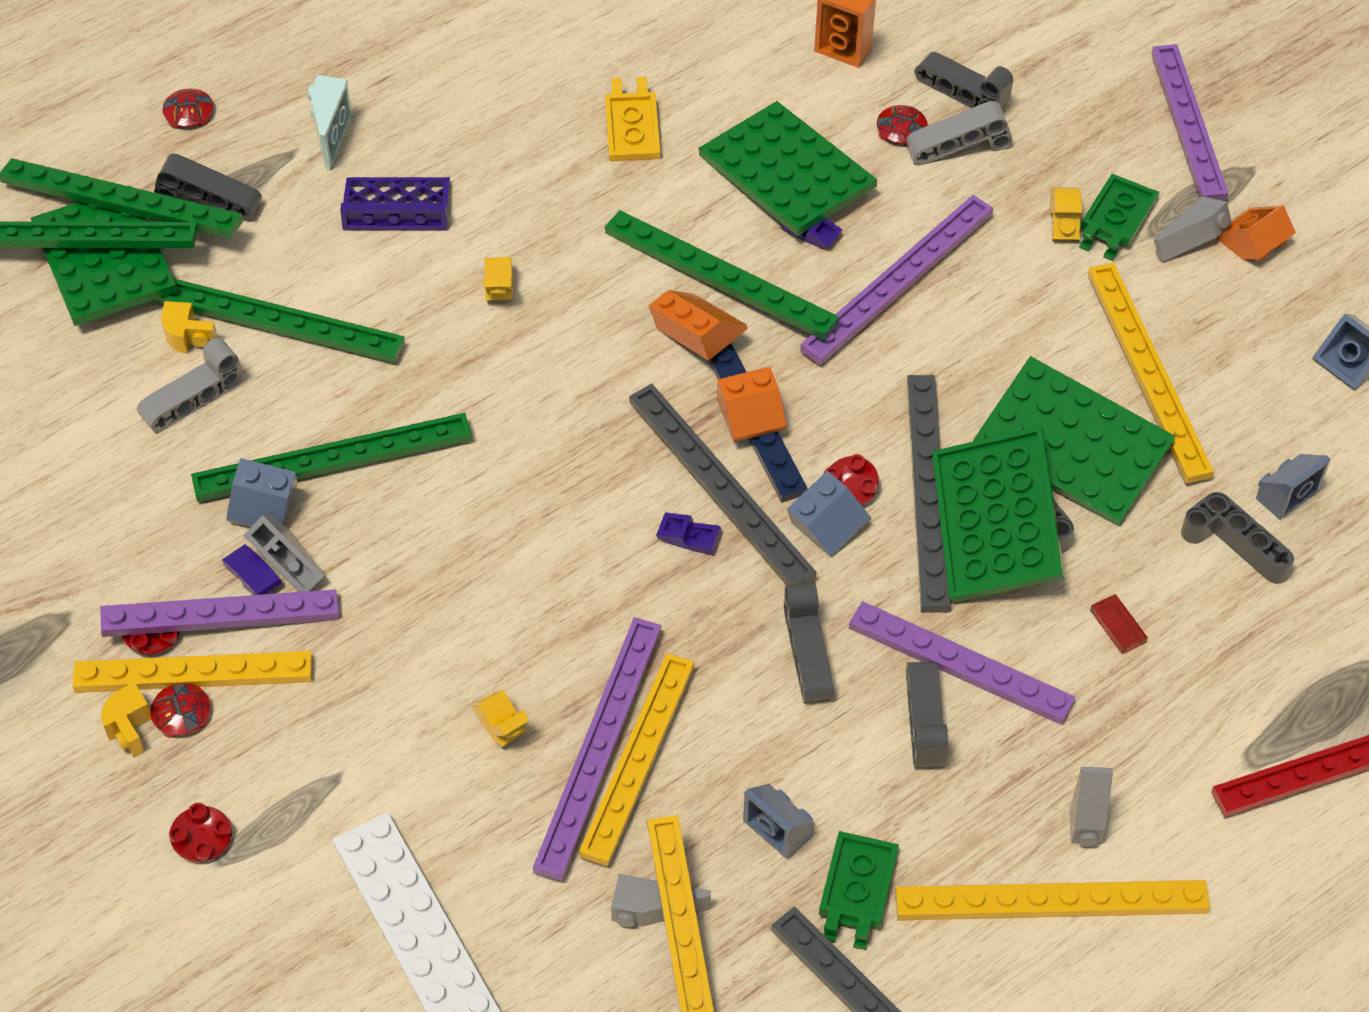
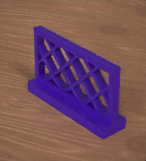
[340,177,450,230]

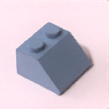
[1312,313,1369,389]
[1256,454,1331,520]
[226,458,298,527]
[787,470,871,557]
[743,784,814,860]

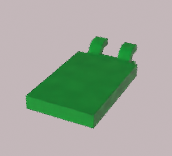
[1079,174,1160,261]
[819,831,899,950]

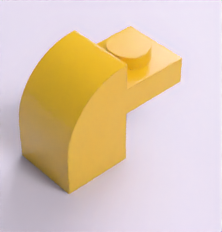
[1050,187,1082,240]
[483,257,513,300]
[161,301,218,354]
[101,682,151,758]
[472,690,530,747]

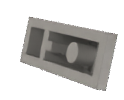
[1154,196,1232,262]
[243,513,325,592]
[1069,767,1113,847]
[611,874,711,927]

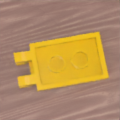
[605,77,660,162]

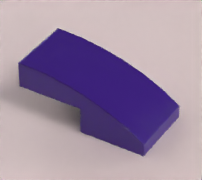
[781,219,843,249]
[656,512,723,555]
[222,544,282,595]

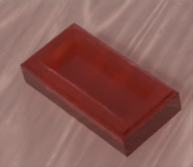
[1090,594,1148,654]

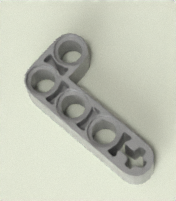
[906,101,1013,165]
[137,338,242,432]

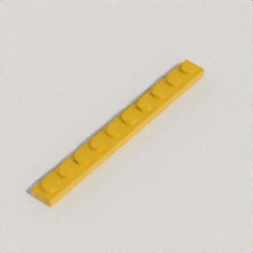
[1088,262,1214,484]
[895,880,1210,921]

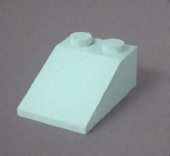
[308,75,352,171]

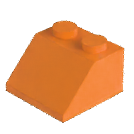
[1216,205,1296,261]
[717,367,787,442]

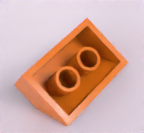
[814,0,876,68]
[649,290,748,361]

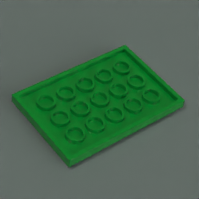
[698,101,877,236]
[30,185,178,326]
[973,356,1176,526]
[932,426,1065,603]

